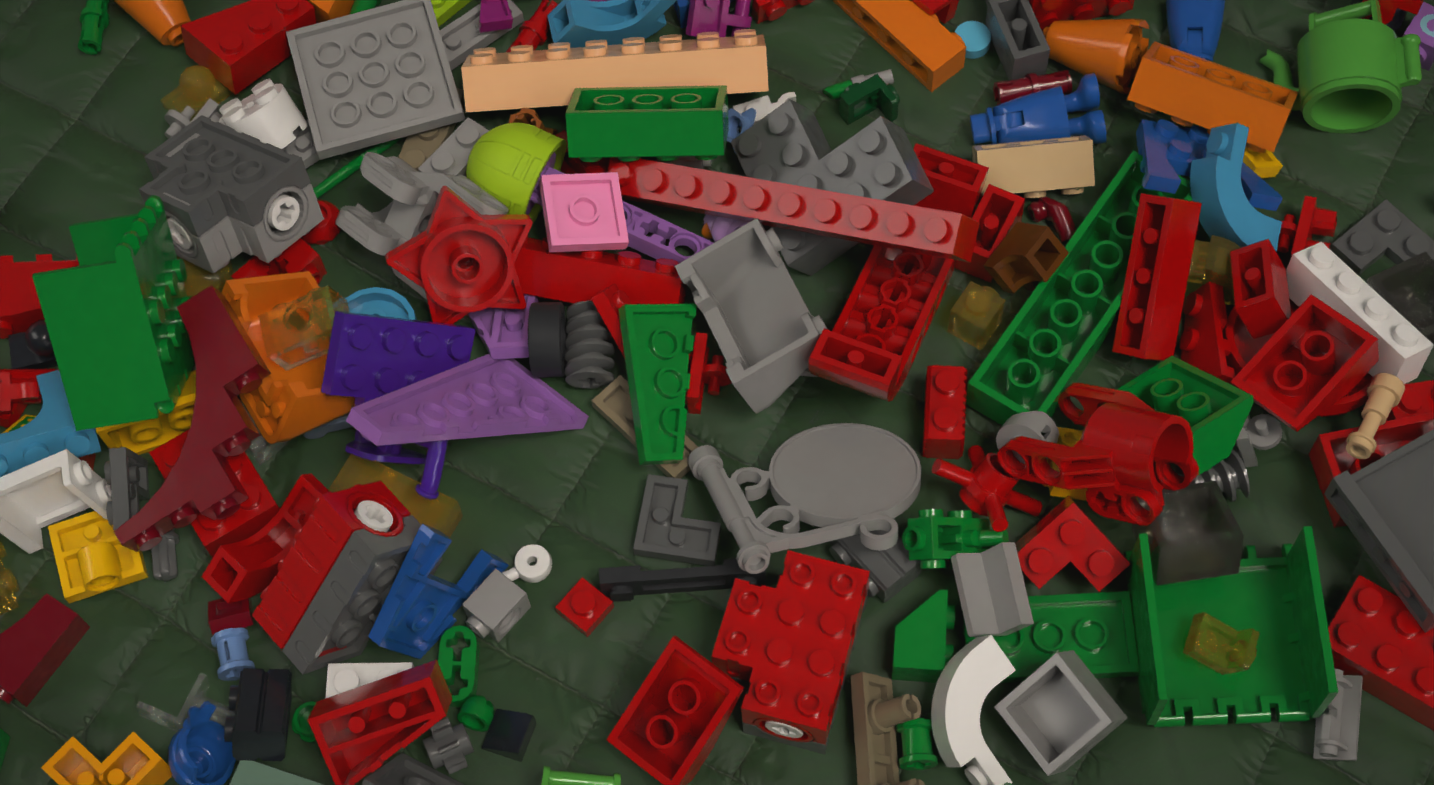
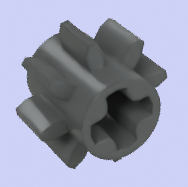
[423,717,475,774]

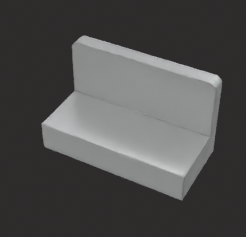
[951,542,1034,637]

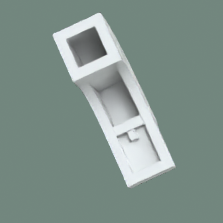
[931,635,1016,785]

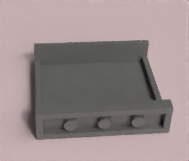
[1324,429,1434,633]

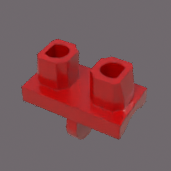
[1277,196,1337,257]
[685,332,732,415]

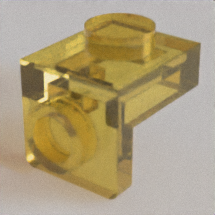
[1183,612,1260,675]

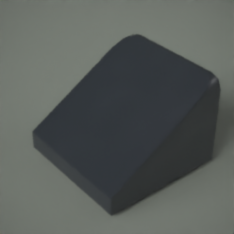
[482,709,537,762]

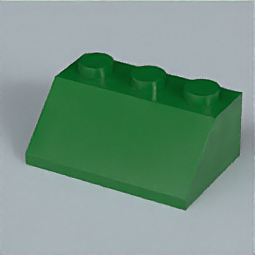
[1116,356,1254,476]

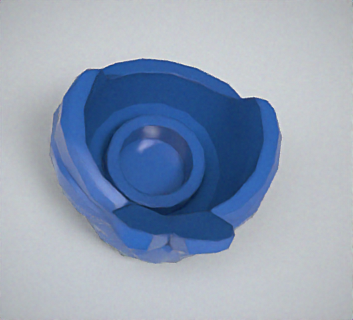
[168,701,236,785]

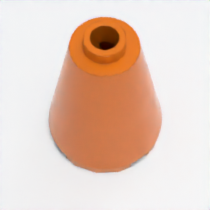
[113,0,191,46]
[1043,19,1149,95]

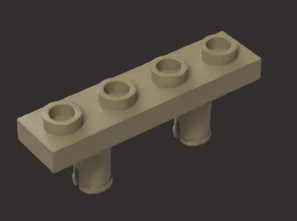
[850,672,925,785]

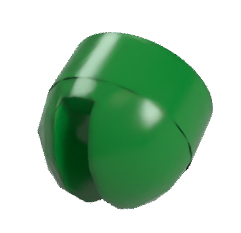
[457,695,494,732]

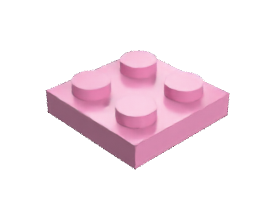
[539,172,629,253]

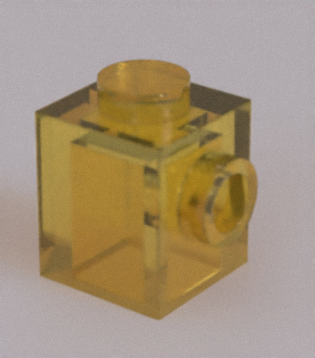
[948,281,1005,350]

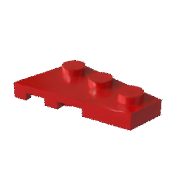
[1179,281,1235,383]

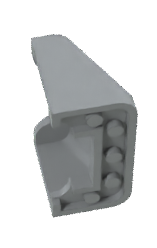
[675,218,827,414]

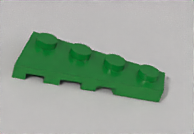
[618,304,697,465]

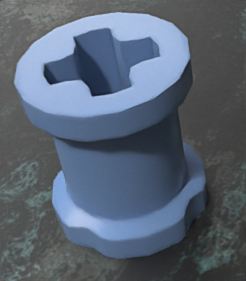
[211,628,256,681]

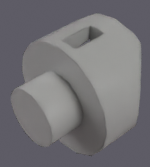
[996,411,1059,464]

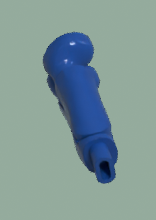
[1166,0,1225,62]
[970,73,1106,145]

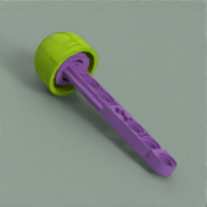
[466,123,714,263]

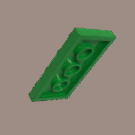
[961,591,1139,683]

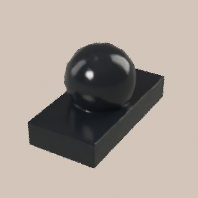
[8,319,58,369]

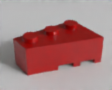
[180,0,316,95]
[307,659,452,785]

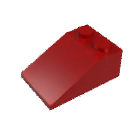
[1230,294,1379,432]
[606,635,744,785]

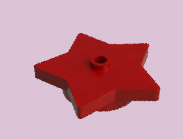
[385,186,533,324]

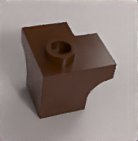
[983,222,1069,294]

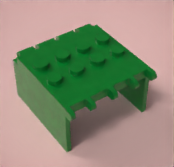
[32,195,195,431]
[1124,526,1338,728]

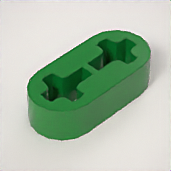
[438,625,480,708]

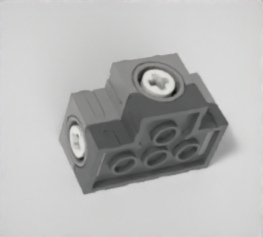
[139,115,324,274]

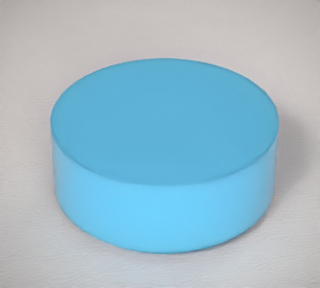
[955,21,991,59]

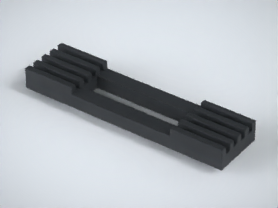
[599,558,767,602]

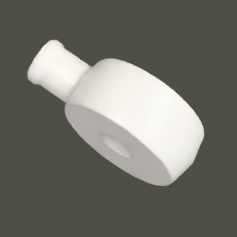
[502,544,552,583]

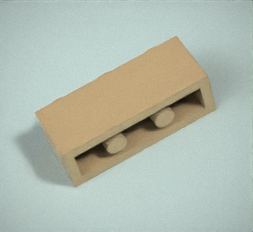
[972,135,1095,198]

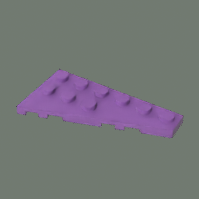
[346,354,589,446]

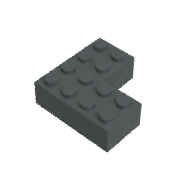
[731,99,934,276]

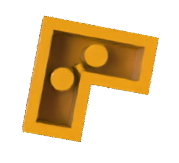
[41,731,172,785]

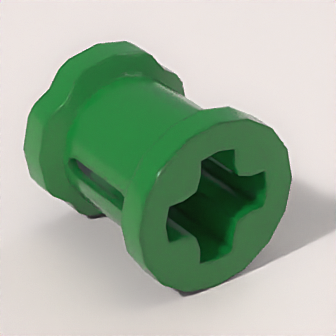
[896,718,938,770]

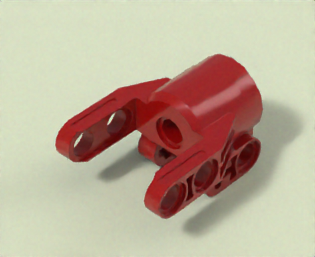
[997,383,1199,526]

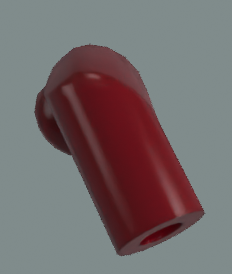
[1028,197,1077,243]

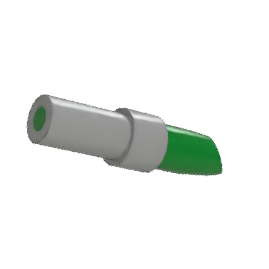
[822,69,894,99]

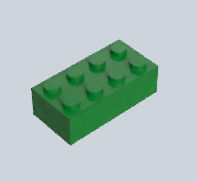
[565,85,729,162]

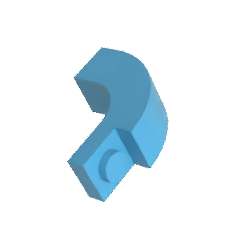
[547,0,677,48]
[1190,123,1282,255]

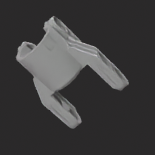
[335,152,509,299]

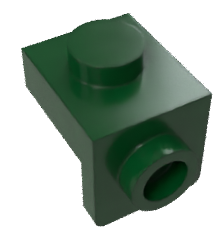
[839,73,900,125]

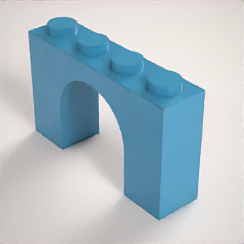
[0,370,101,477]

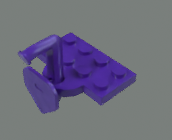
[321,311,475,499]

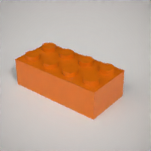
[1127,41,1298,153]

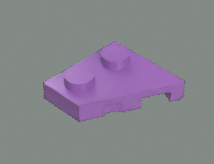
[467,294,538,359]

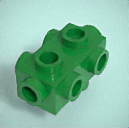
[902,509,1009,570]

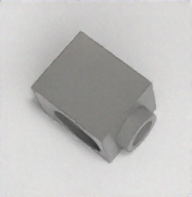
[462,568,531,643]

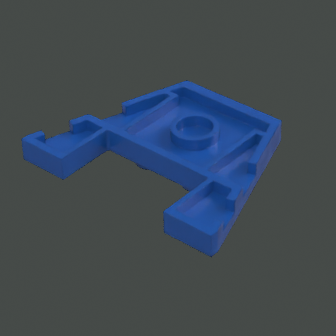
[1136,119,1283,211]
[368,524,509,659]

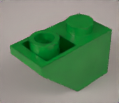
[892,589,955,683]

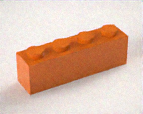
[833,0,966,93]

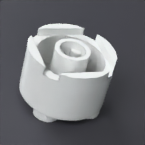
[218,78,307,149]

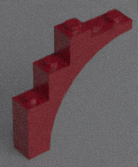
[114,285,271,552]
[0,593,90,707]

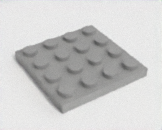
[286,0,466,160]

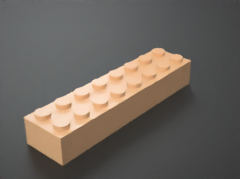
[461,29,769,112]

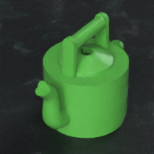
[1259,0,1422,134]

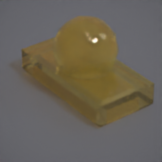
[160,65,233,121]

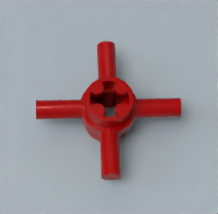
[932,445,1043,532]

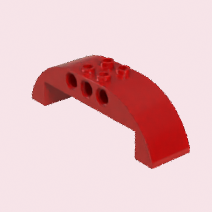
[808,143,989,402]

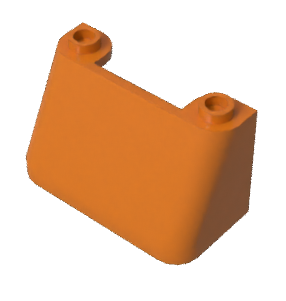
[221,271,355,444]

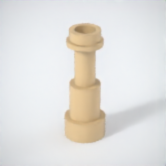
[1346,373,1405,459]

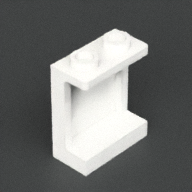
[0,449,112,554]

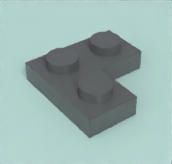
[1330,199,1434,280]
[104,447,150,531]
[633,474,722,566]

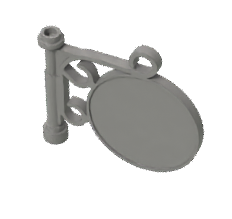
[688,423,921,574]

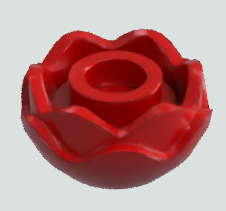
[302,200,341,245]

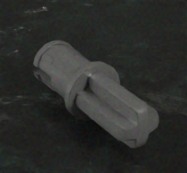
[151,528,180,581]

